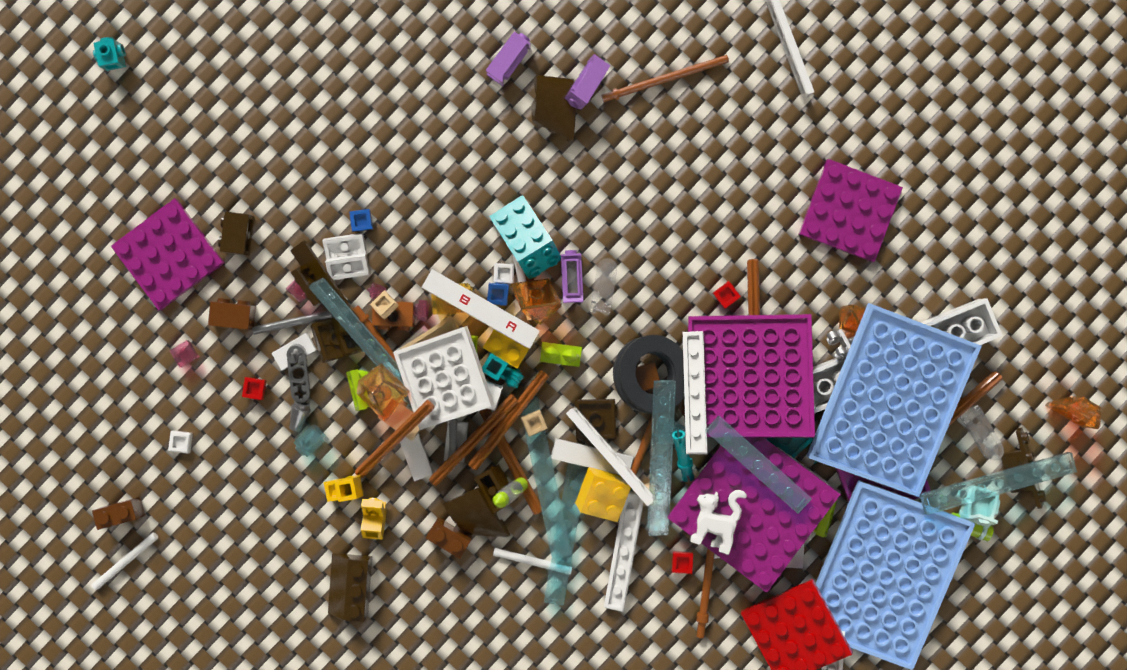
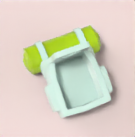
[951,485,1000,542]

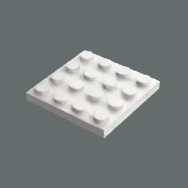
[393,326,494,430]

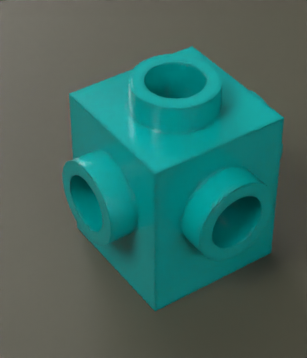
[93,37,126,71]

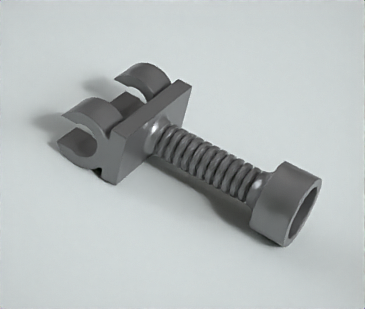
[826,329,855,361]

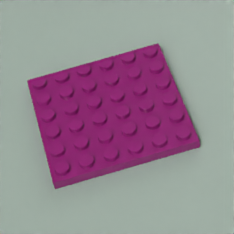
[688,314,815,438]
[667,438,841,593]

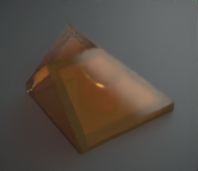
[511,278,562,325]
[839,304,865,334]
[357,364,410,422]
[1045,396,1101,429]

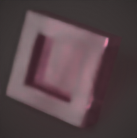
[285,280,306,303]
[414,300,429,321]
[170,340,199,368]

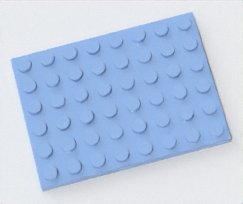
[807,303,982,497]
[816,480,975,670]

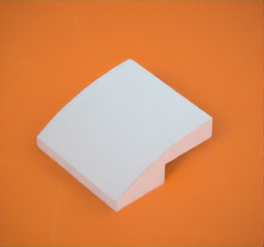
[322,233,369,280]

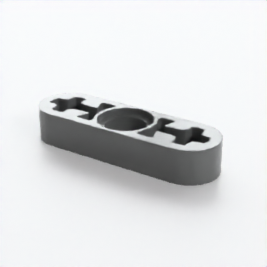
[286,344,311,403]

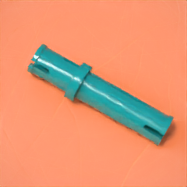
[672,430,695,482]

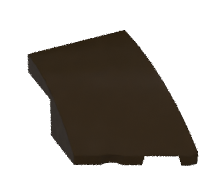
[531,75,576,142]
[310,310,379,363]
[443,487,510,537]

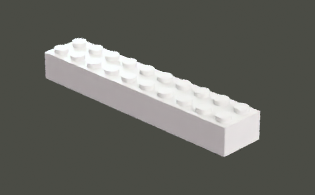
[813,298,1003,413]

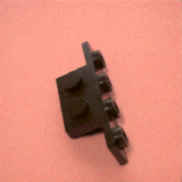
[291,240,351,315]
[1000,427,1046,509]

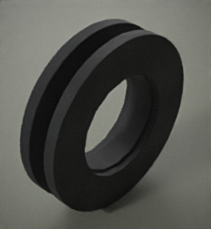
[613,335,685,413]

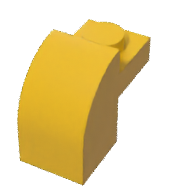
[324,475,364,502]
[361,498,386,540]

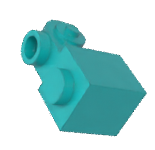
[482,353,524,388]

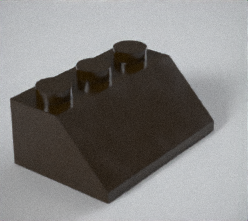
[328,553,372,622]

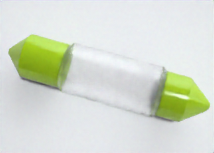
[493,477,528,508]

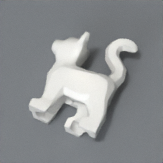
[690,490,747,555]

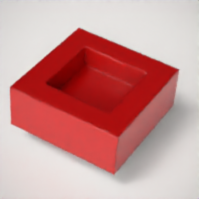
[712,281,741,309]
[242,377,267,400]
[671,551,693,574]

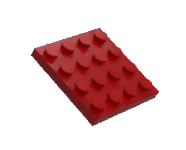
[741,579,853,670]

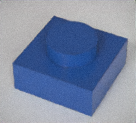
[349,209,373,232]
[487,282,509,306]

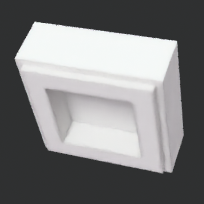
[493,263,515,284]
[168,431,193,453]

